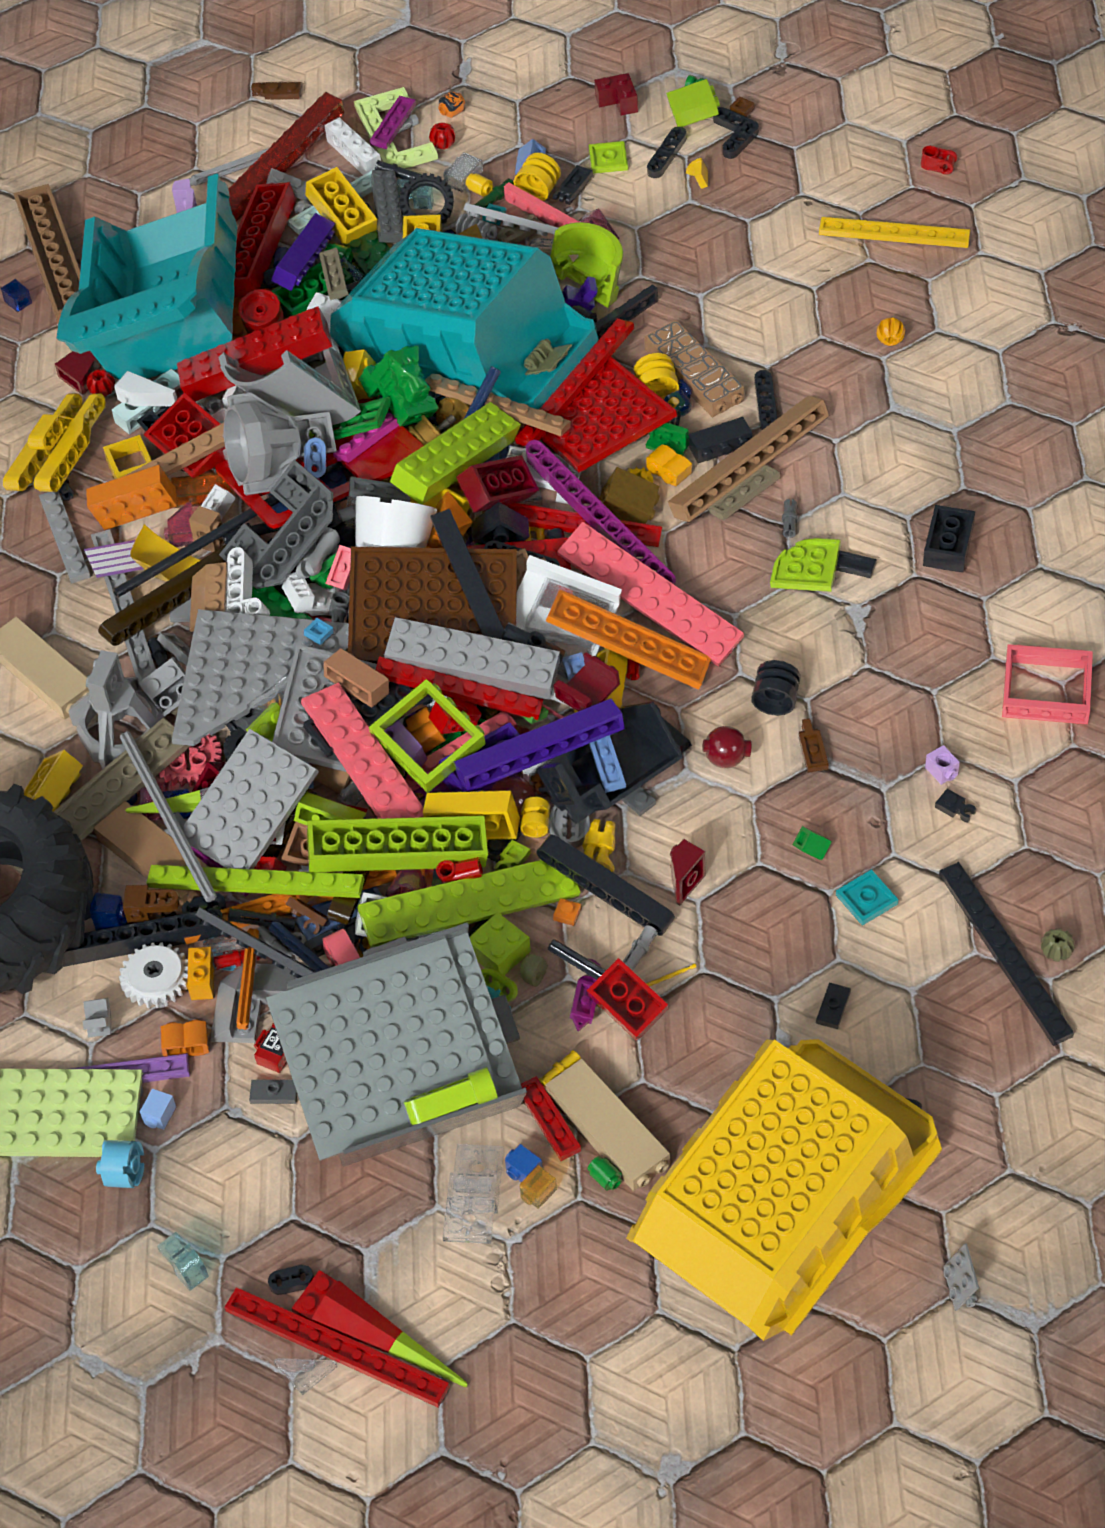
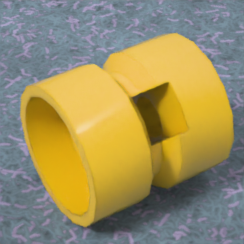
[520,797,550,838]

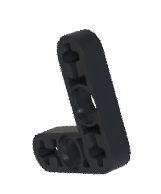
[713,107,759,159]

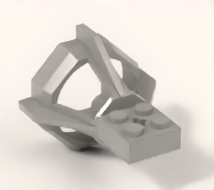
[223,393,336,495]
[68,650,164,770]

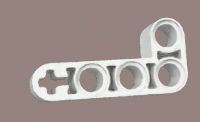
[225,547,270,616]

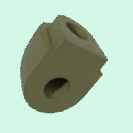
[520,954,548,987]

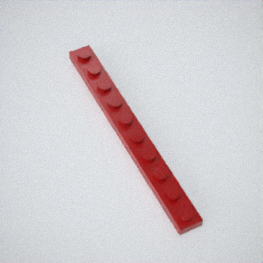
[515,319,635,446]
[224,1287,450,1408]

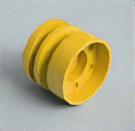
[513,153,561,201]
[634,353,679,403]

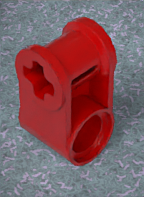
[921,145,958,175]

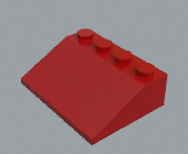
[143,393,225,479]

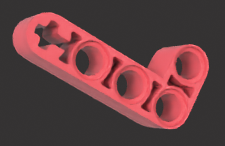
[323,929,360,966]

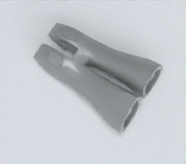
[296,527,340,579]

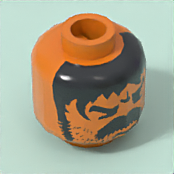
[438,91,465,118]

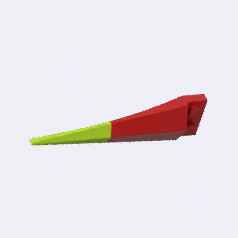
[292,1270,468,1387]

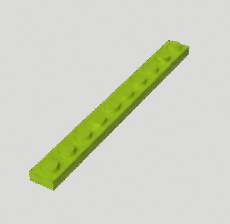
[146,865,364,898]

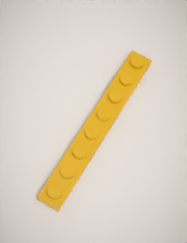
[819,217,970,248]

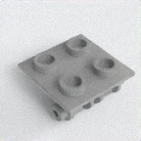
[943,1244,979,1311]

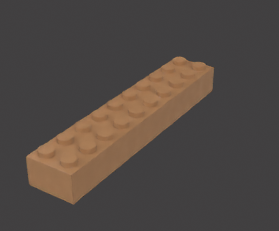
[13,184,80,324]

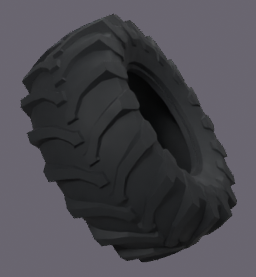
[0,784,95,994]

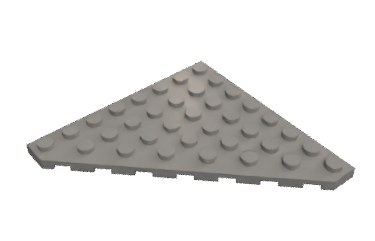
[172,609,349,746]

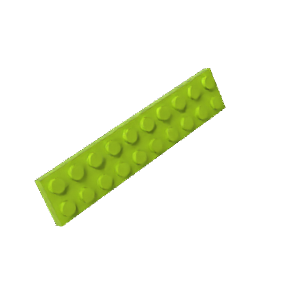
[358,860,581,947]

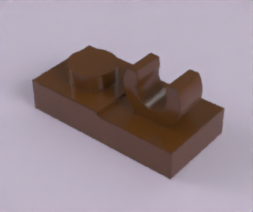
[286,896,332,935]

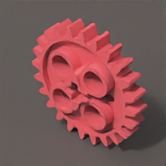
[159,734,223,787]

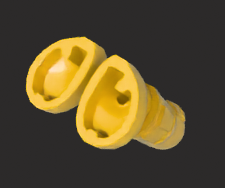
[582,819,616,873]

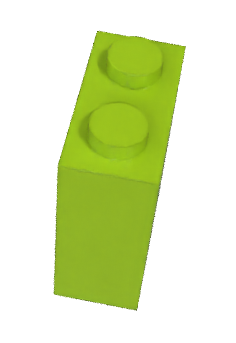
[666,79,720,127]

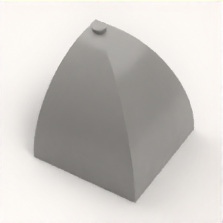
[218,348,361,425]

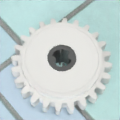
[119,942,188,1008]

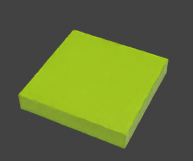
[589,141,628,174]

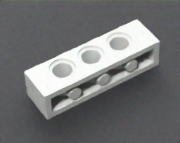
[325,117,381,175]

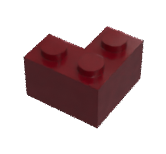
[594,73,638,116]

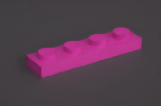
[333,413,399,463]

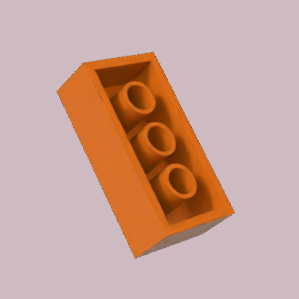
[86,465,177,530]

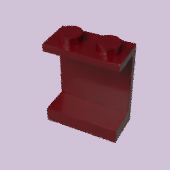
[553,652,620,712]

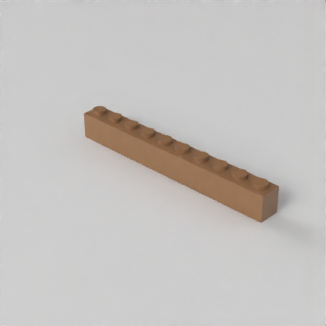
[668,396,829,522]

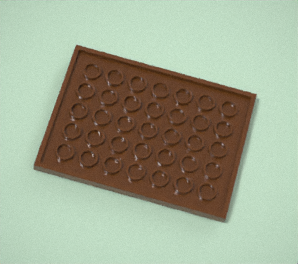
[348,547,517,664]

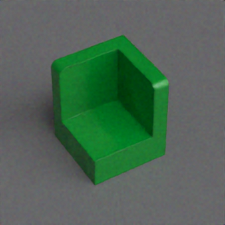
[792,826,832,860]

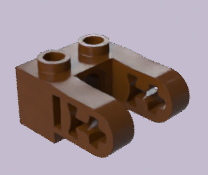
[123,885,183,924]

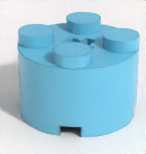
[96,1140,144,1188]

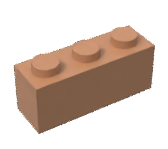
[324,648,389,708]

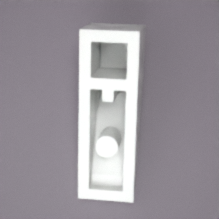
[114,371,177,406]

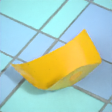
[130,524,200,582]

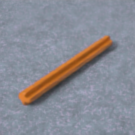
[236,928,259,1030]

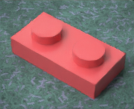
[326,545,351,591]

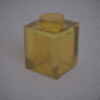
[519,1165,557,1209]

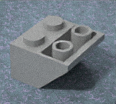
[138,657,185,716]

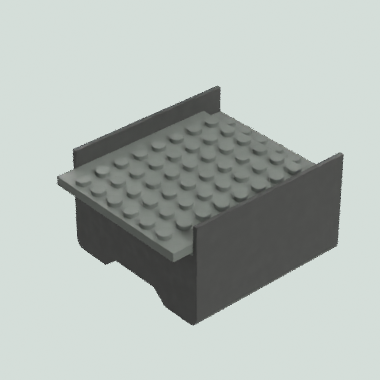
[266,923,527,1167]

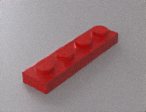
[521,1076,581,1161]

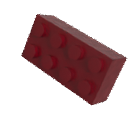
[456,455,539,513]

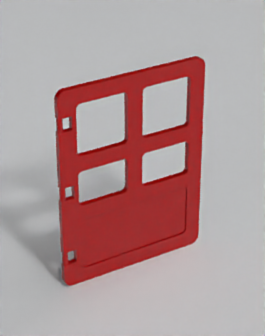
[215,398,424,528]

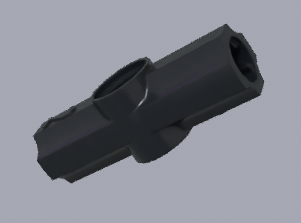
[501,623,565,663]

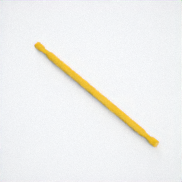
[597,963,696,1007]

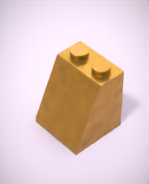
[599,467,660,524]

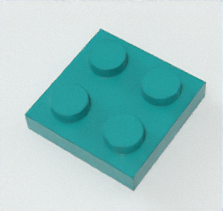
[836,869,898,926]

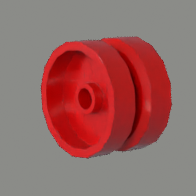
[239,289,285,334]

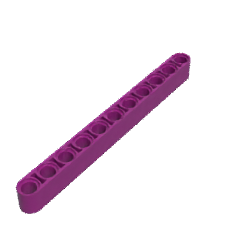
[526,440,676,586]

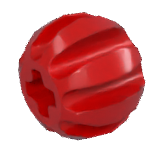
[429,123,456,149]
[87,369,115,397]

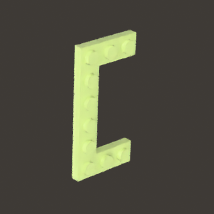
[354,87,438,168]

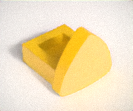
[686,158,708,189]

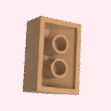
[190,562,227,632]

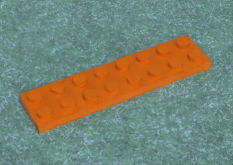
[546,589,711,690]

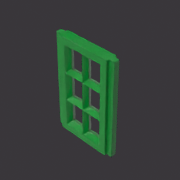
[332,396,391,440]

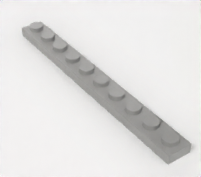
[91,529,156,687]

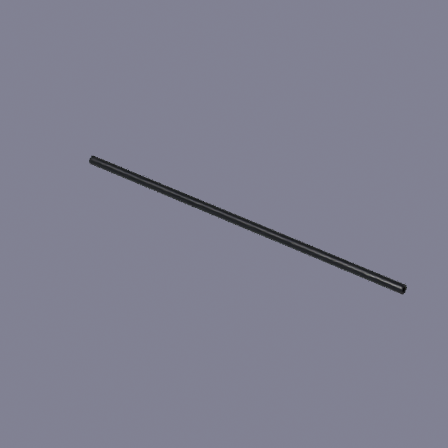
[113,395,446,598]

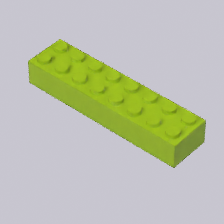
[390,402,521,505]
[307,816,488,872]

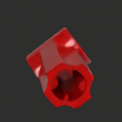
[436,857,483,884]

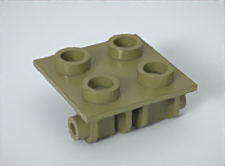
[524,339,572,375]

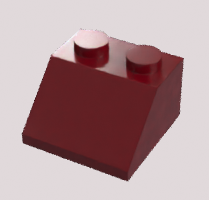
[670,839,706,906]

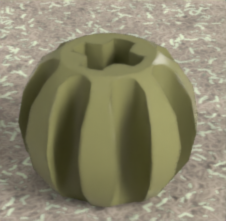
[1041,928,1075,962]

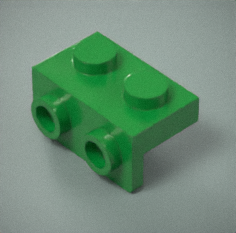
[646,423,689,456]

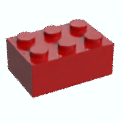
[587,958,668,1042]

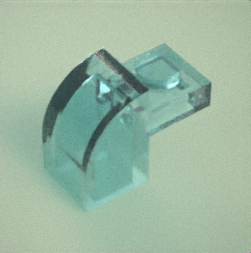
[397,175,434,209]
[157,1232,209,1291]

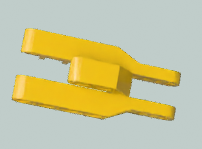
[3,393,106,492]

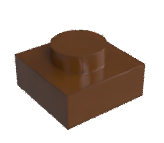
[730,96,754,117]

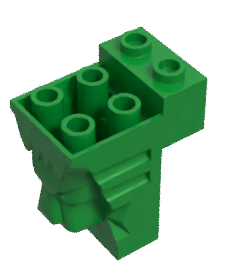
[358,345,439,427]

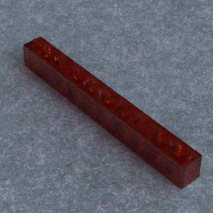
[228,92,345,222]

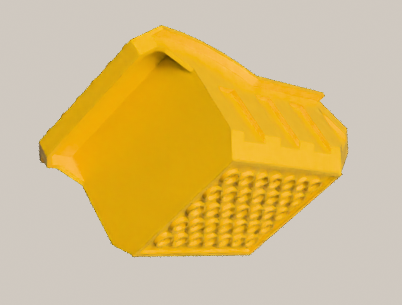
[626,1039,942,1341]

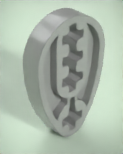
[549,805,590,848]

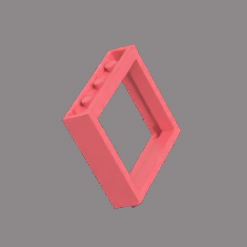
[1002,644,1093,725]

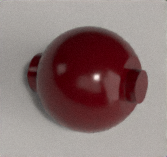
[702,726,752,769]

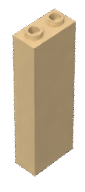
[0,617,89,719]
[545,1059,670,1191]

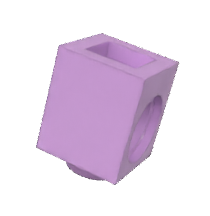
[925,745,960,785]

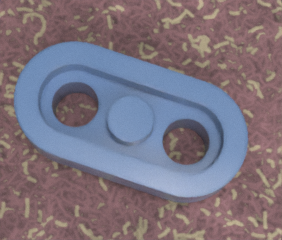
[304,438,326,479]

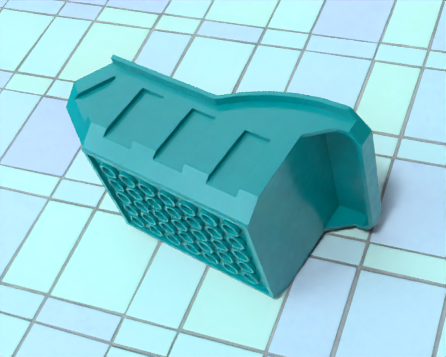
[56,173,237,380]
[330,228,599,422]

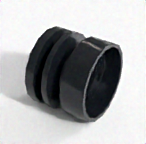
[751,660,801,716]

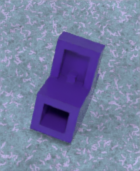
[562,276,598,310]

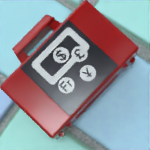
[254,1023,287,1073]

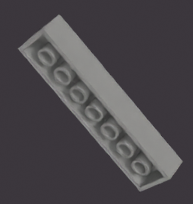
[384,617,560,700]

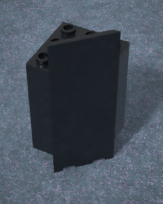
[536,702,692,824]

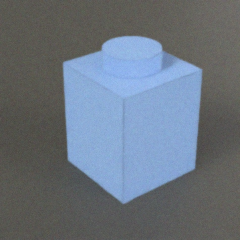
[140,1089,176,1130]

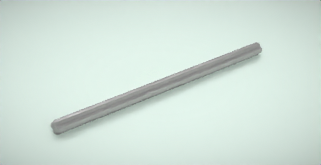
[120,731,217,902]

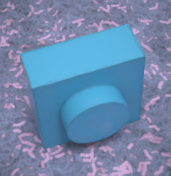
[304,618,334,645]

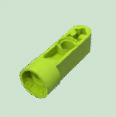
[403,1067,498,1125]

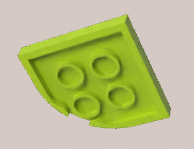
[770,538,841,592]

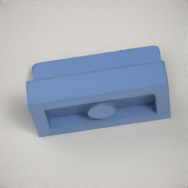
[515,139,546,174]

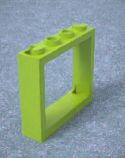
[368,679,485,793]

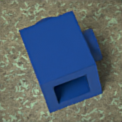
[505,1144,543,1187]

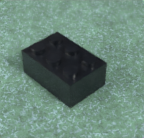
[923,505,976,573]

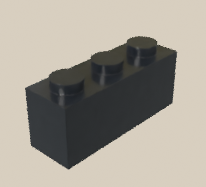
[689,417,752,464]

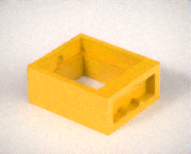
[103,435,152,479]

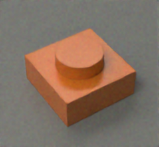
[553,899,582,926]

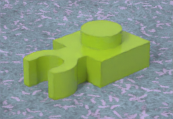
[495,840,531,871]

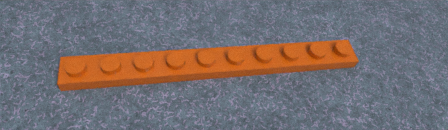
[184,870,398,945]

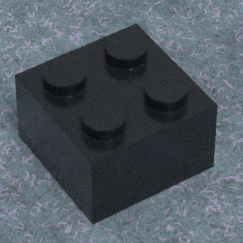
[471,502,530,545]

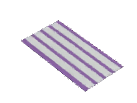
[84,540,143,578]

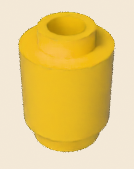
[465,173,493,197]

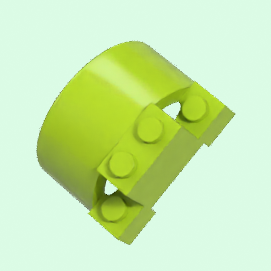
[550,222,623,308]

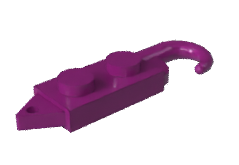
[569,958,600,1032]

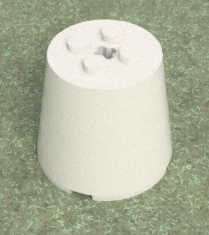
[355,496,437,548]

